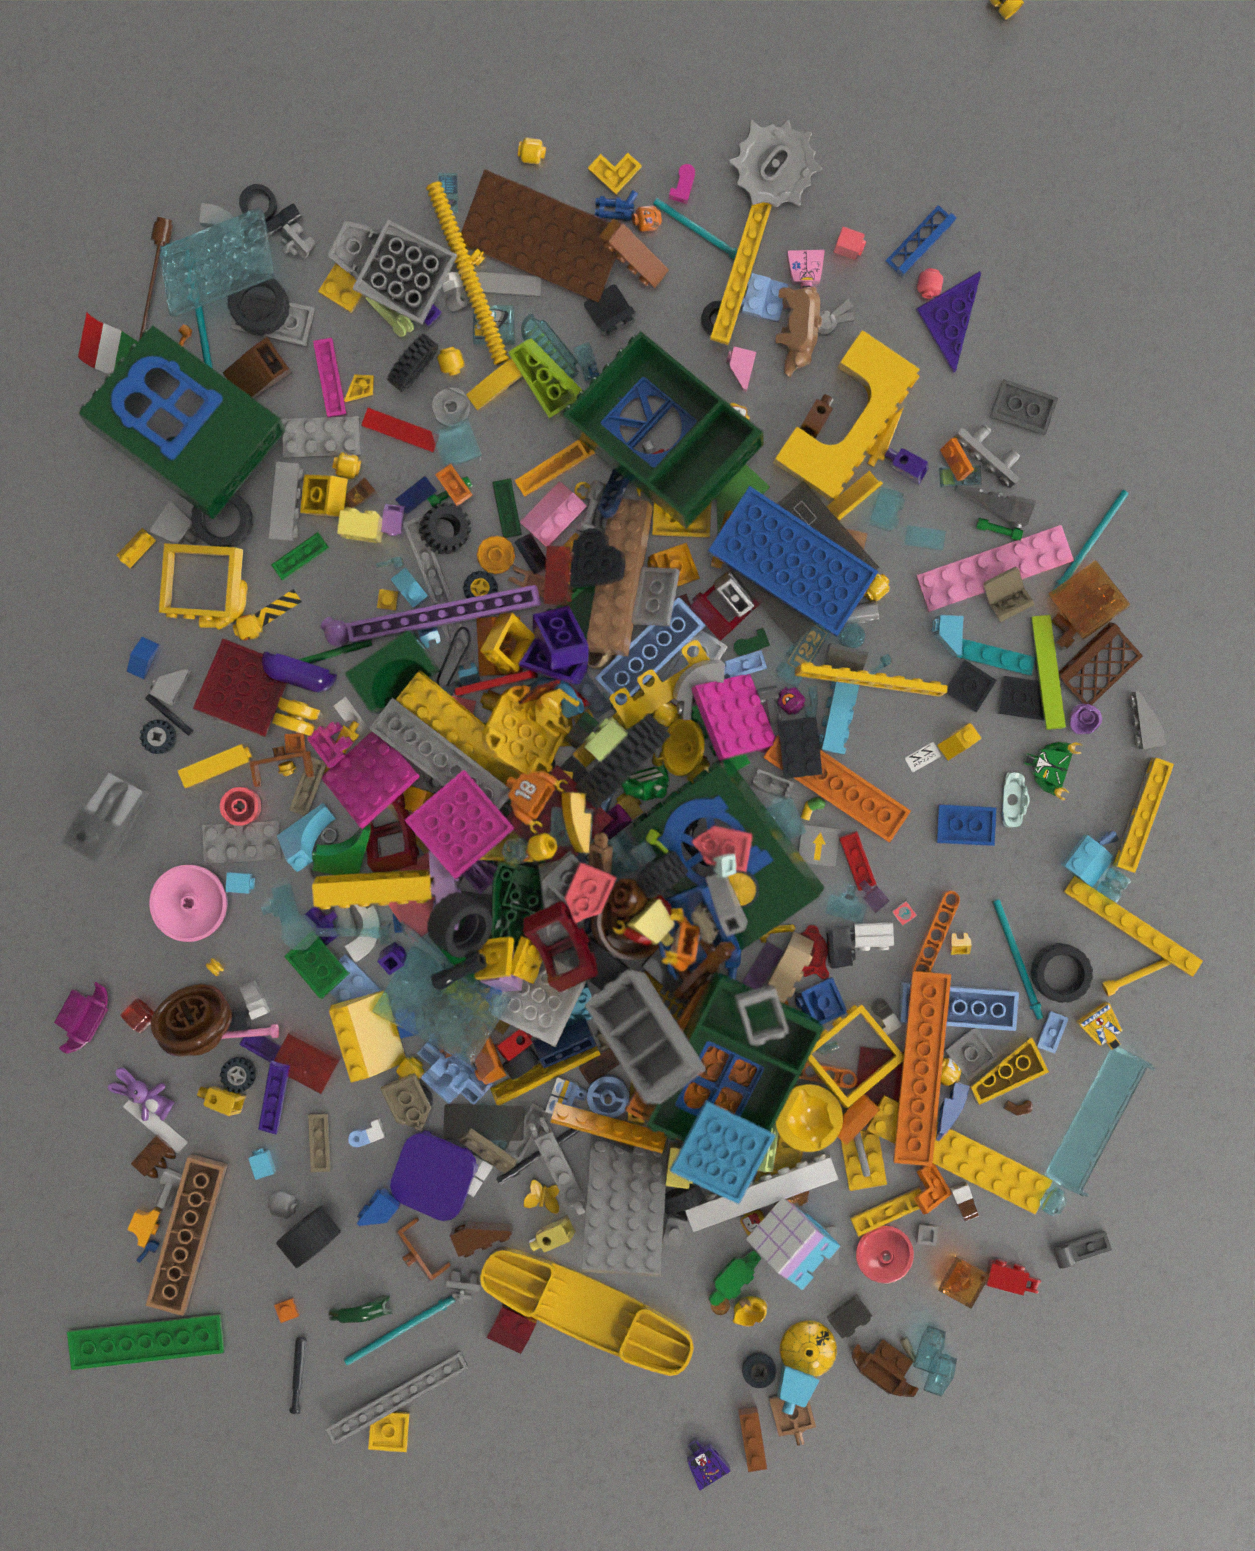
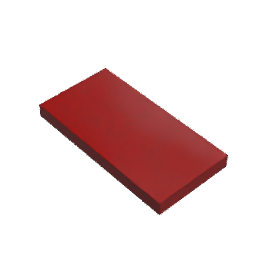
[455,670,538,696]

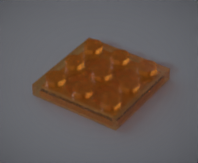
[1048,560,1131,640]

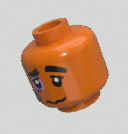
[632,206,662,232]

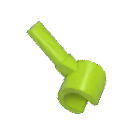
[646,829,668,854]

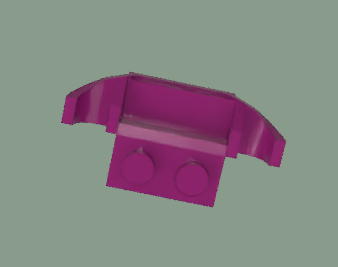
[54,982,108,1054]

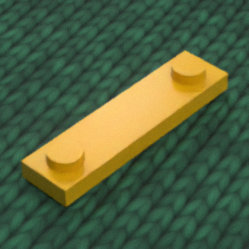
[850,1187,922,1236]

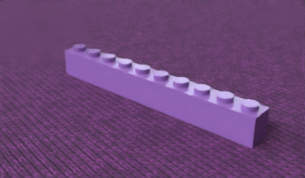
[346,585,541,643]

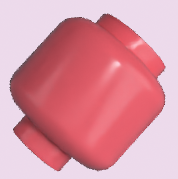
[917,268,943,299]

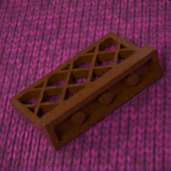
[1058,622,1143,705]

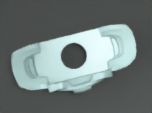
[1002,772,1030,828]

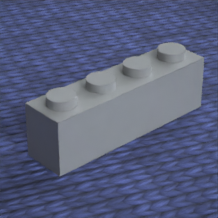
[269,462,304,542]

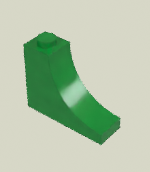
[311,822,371,875]

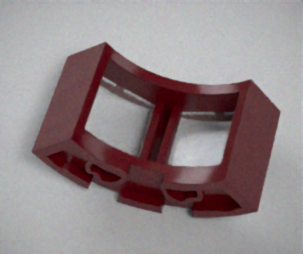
[689,568,771,641]
[366,793,419,873]
[523,900,598,993]

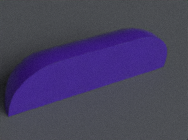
[262,651,337,693]

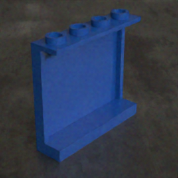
[659,883,742,980]

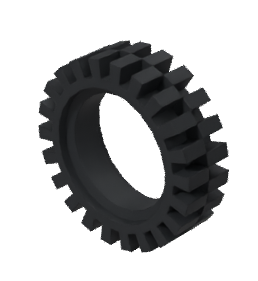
[387,334,439,392]

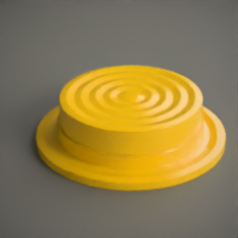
[776,1084,843,1152]

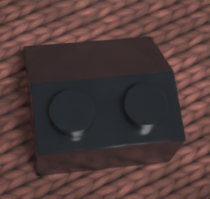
[825,926,856,969]

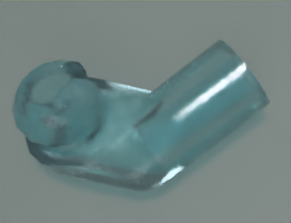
[816,1041,839,1055]

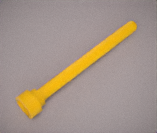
[1102,959,1171,997]

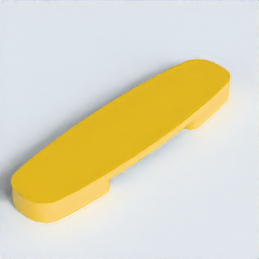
[480,1246,694,1376]

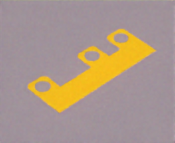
[610,640,710,729]

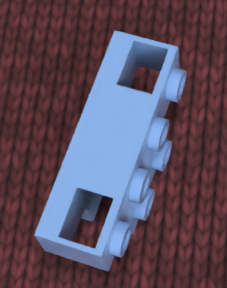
[417,1036,493,1105]

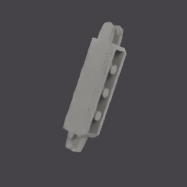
[528,1117,586,1215]

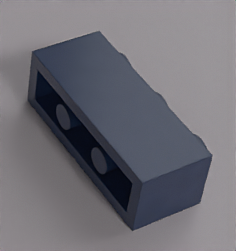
[532,1019,597,1068]

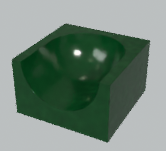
[344,629,441,714]

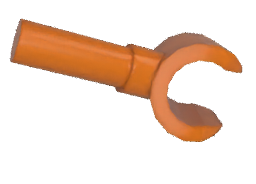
[178,324,192,346]

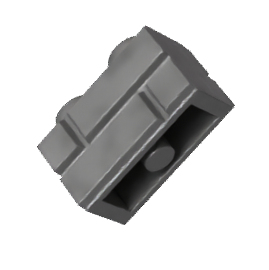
[714,571,754,617]

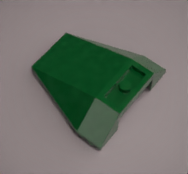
[491,861,543,946]

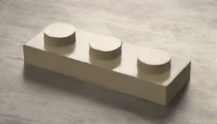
[289,757,327,816]
[308,1113,331,1172]
[459,1128,517,1174]

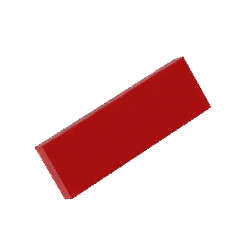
[838,831,877,891]

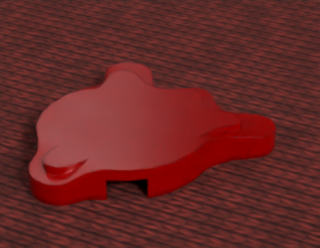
[799,924,829,979]

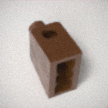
[800,394,833,439]

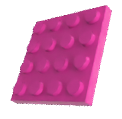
[691,674,778,761]
[321,731,420,829]
[405,770,515,880]

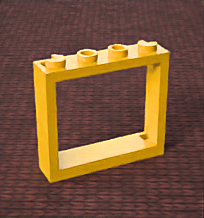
[159,543,243,622]
[807,1004,903,1108]

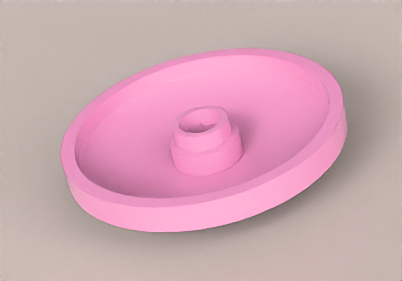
[149,865,228,942]

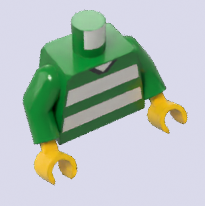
[621,752,670,801]

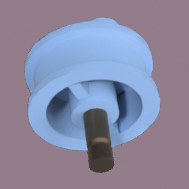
[587,1074,629,1118]

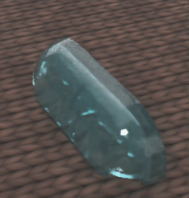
[521,314,579,379]

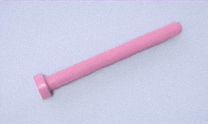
[222,1024,279,1039]

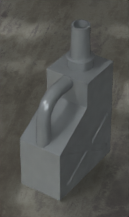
[62,772,151,862]

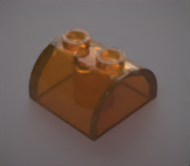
[937,1255,990,1309]

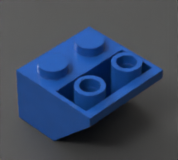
[356,1187,401,1226]

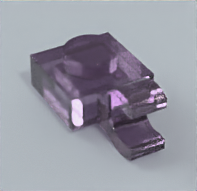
[859,880,890,913]

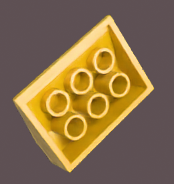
[329,990,406,1083]

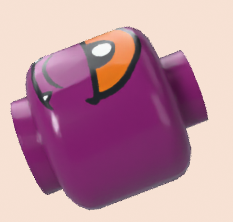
[777,687,806,715]

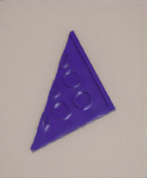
[916,271,981,373]

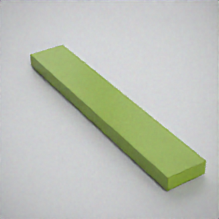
[1031,615,1066,730]

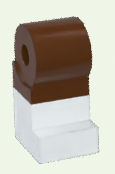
[950,1182,979,1222]

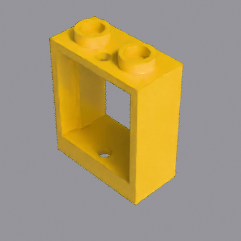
[481,613,535,674]

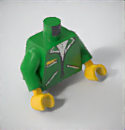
[1024,742,1082,801]

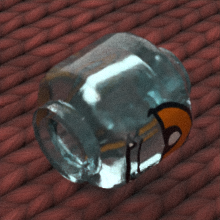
[502,838,530,864]

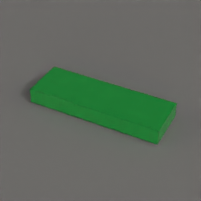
[271,532,329,581]

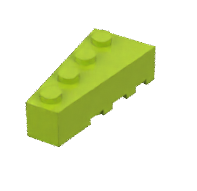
[508,338,582,418]

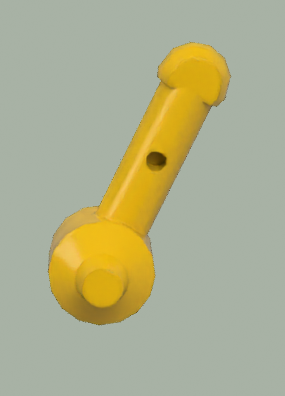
[759,924,796,943]

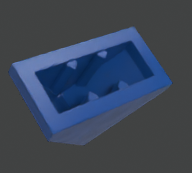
[126,637,160,680]

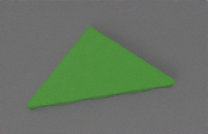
[716,465,770,534]

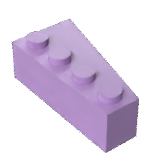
[429,850,463,930]

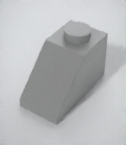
[150,669,192,705]

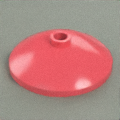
[856,1226,914,1283]

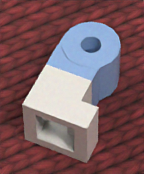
[348,1117,386,1147]

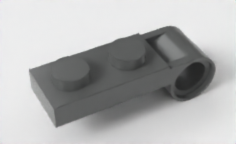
[1053,1231,1112,1269]

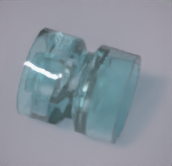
[838,624,865,649]
[1096,867,1131,903]

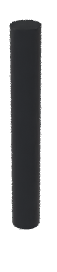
[145,693,194,736]

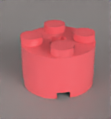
[220,787,262,826]

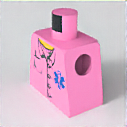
[787,250,825,289]

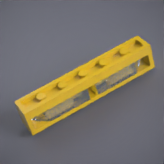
[1113,757,1174,873]

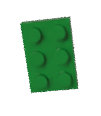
[284,931,350,999]

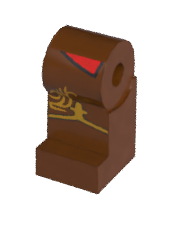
[345,477,377,510]

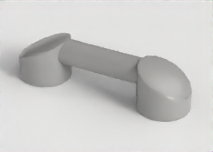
[309,828,338,879]

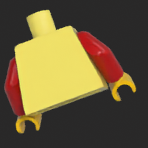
[613,895,675,946]

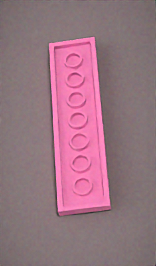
[916,525,1074,612]

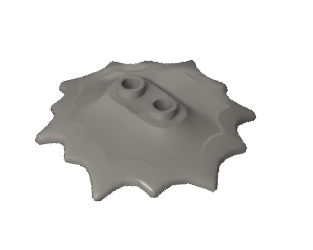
[729,120,823,208]

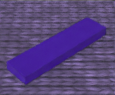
[258,1061,290,1135]

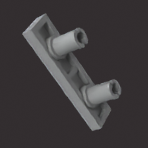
[953,424,1020,488]

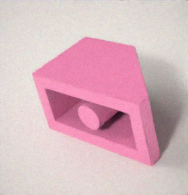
[726,347,756,392]

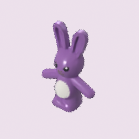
[108,1067,175,1121]

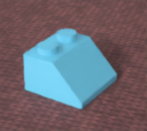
[932,615,964,656]
[1061,834,1115,887]

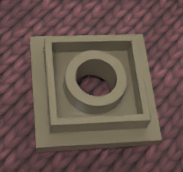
[691,901,719,944]

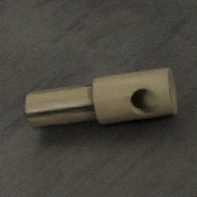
[900,1337,918,1363]

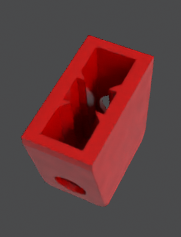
[495,1028,534,1062]

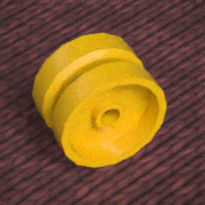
[272,697,320,736]

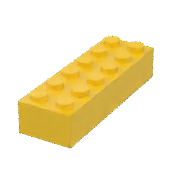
[312,869,433,909]

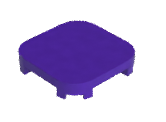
[390,1130,479,1221]

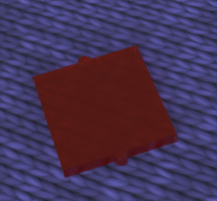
[518,679,561,705]

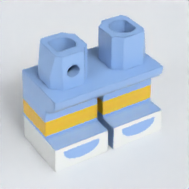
[545,1076,588,1114]

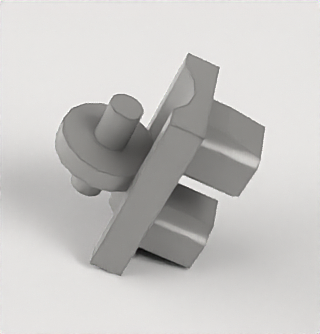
[280,222,315,260]
[445,1271,481,1304]

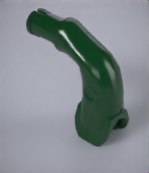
[328,1295,393,1323]

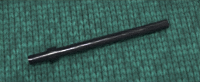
[496,1128,580,1185]

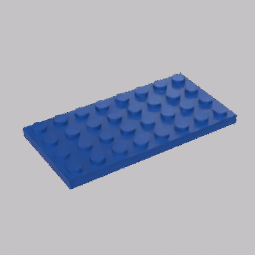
[707,486,879,636]

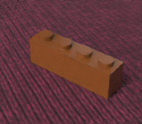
[599,219,669,288]

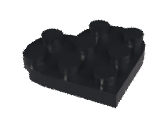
[570,528,626,588]

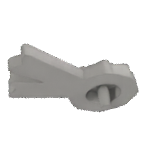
[818,299,856,335]

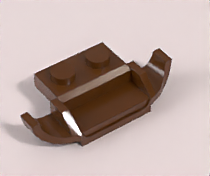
[852,1339,919,1397]

